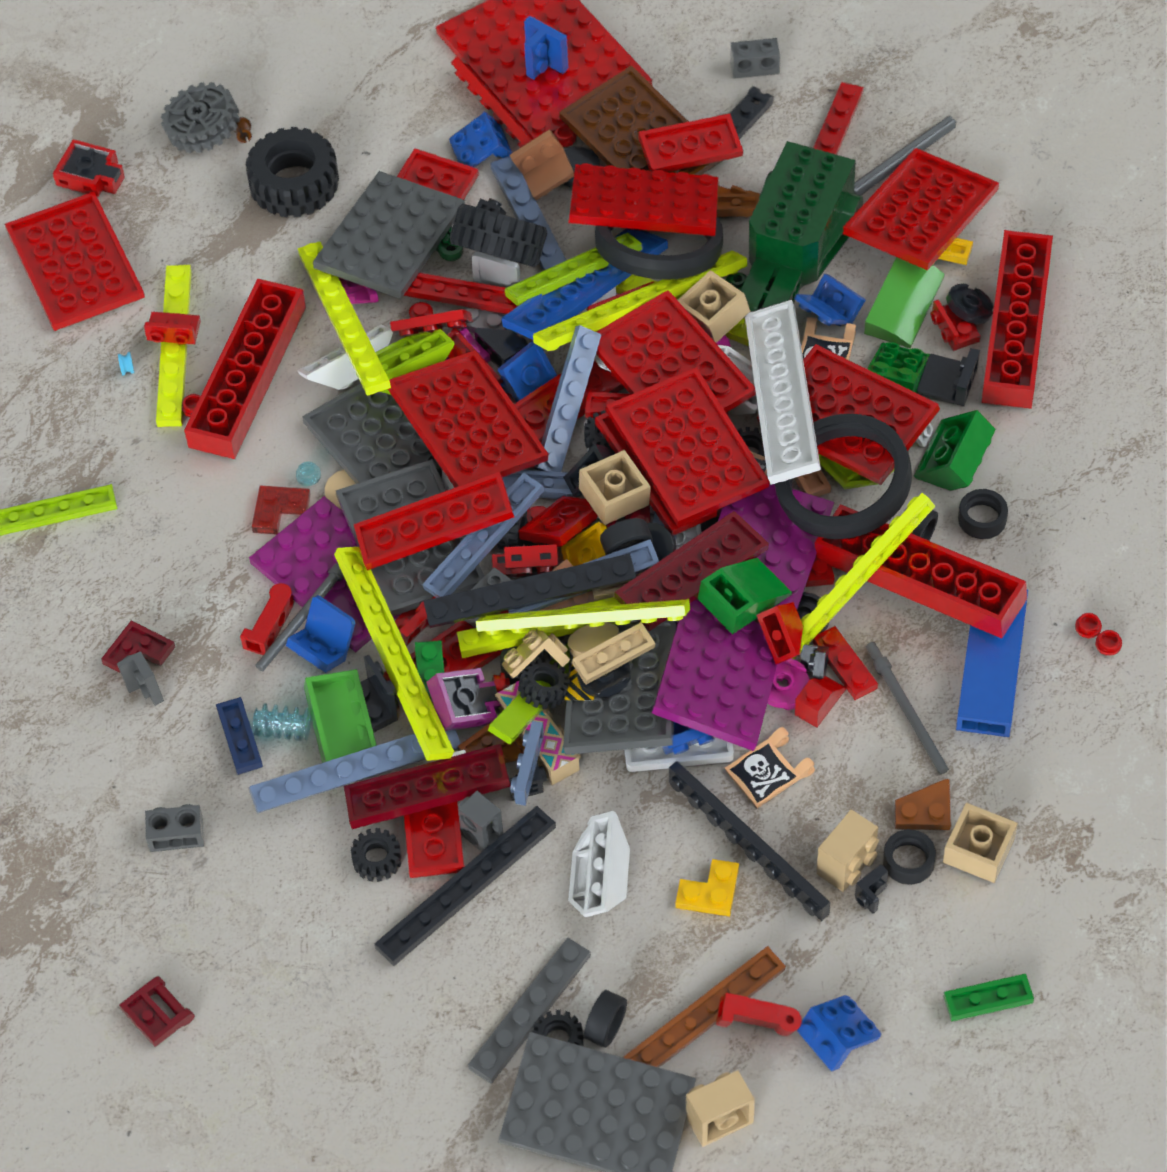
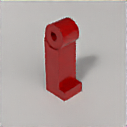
[240,583,294,655]
[716,992,802,1036]

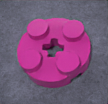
[767,659,810,710]

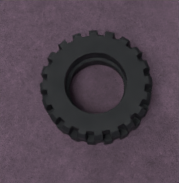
[246,127,339,218]
[449,203,547,267]

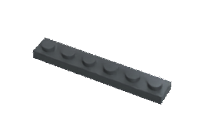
[468,937,591,1084]

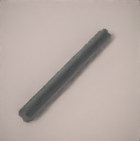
[854,116,956,196]

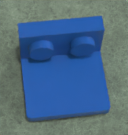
[449,112,513,167]

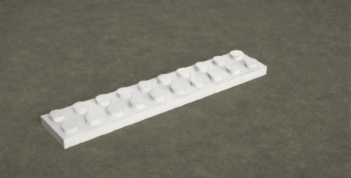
[745,300,821,485]

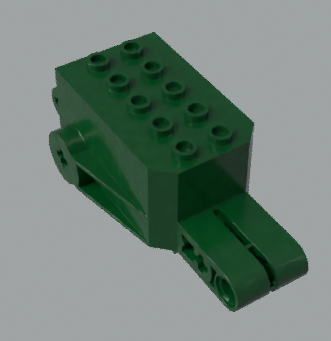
[741,141,863,313]

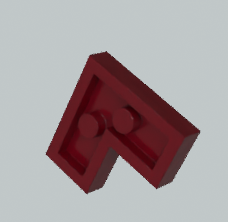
[101,620,175,673]

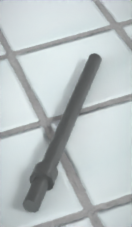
[255,563,344,672]
[866,642,949,774]

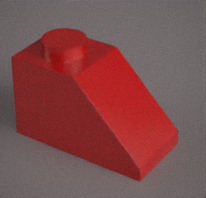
[757,602,803,665]
[795,676,846,728]

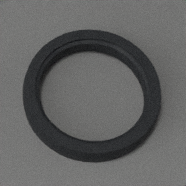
[595,216,723,279]
[775,414,912,539]

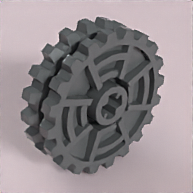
[161,82,240,153]

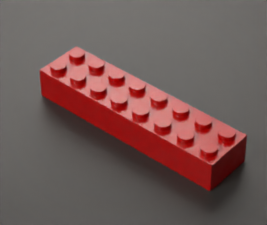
[981,230,1053,409]
[184,278,306,459]
[815,504,1027,638]

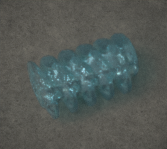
[253,703,311,741]

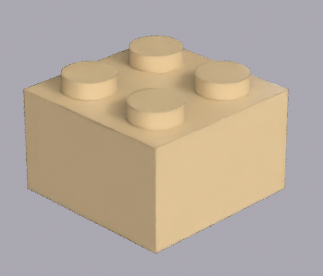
[678,270,750,343]
[579,450,650,525]
[943,803,1018,883]
[817,809,879,892]
[686,1070,755,1147]

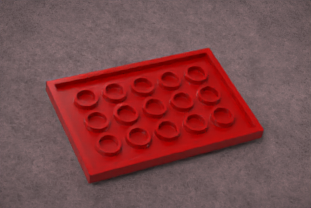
[843,148,999,271]
[569,163,718,236]
[5,192,145,331]
[596,290,756,413]
[757,344,940,485]
[388,350,549,488]
[606,367,770,527]

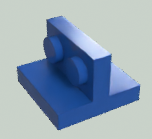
[524,16,568,80]
[497,340,557,403]

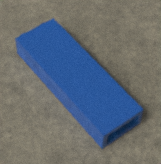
[956,589,1028,738]

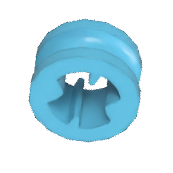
[118,352,134,376]

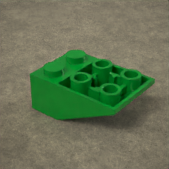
[867,342,930,393]
[698,558,792,634]

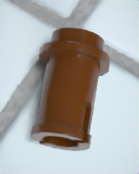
[234,117,252,143]

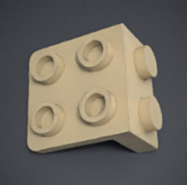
[502,629,570,678]

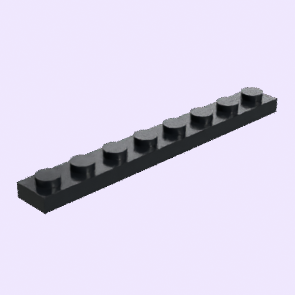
[424,553,636,628]
[669,761,830,922]
[374,806,556,966]

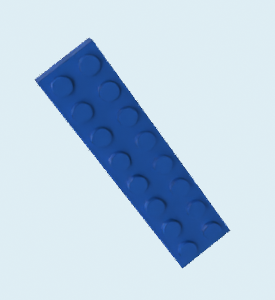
[501,228,668,340]

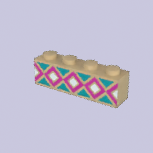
[495,681,581,785]

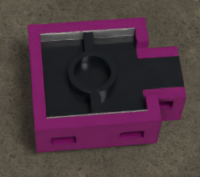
[426,668,501,731]

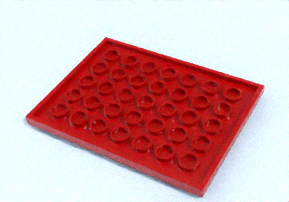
[436,0,652,139]

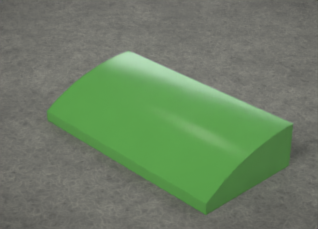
[864,257,945,349]
[304,669,377,763]

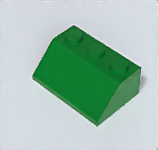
[914,410,996,491]

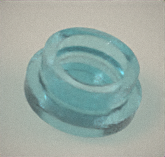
[296,462,321,486]

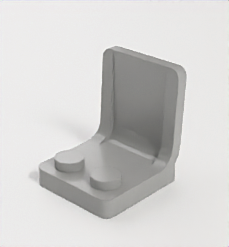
[463,251,520,333]

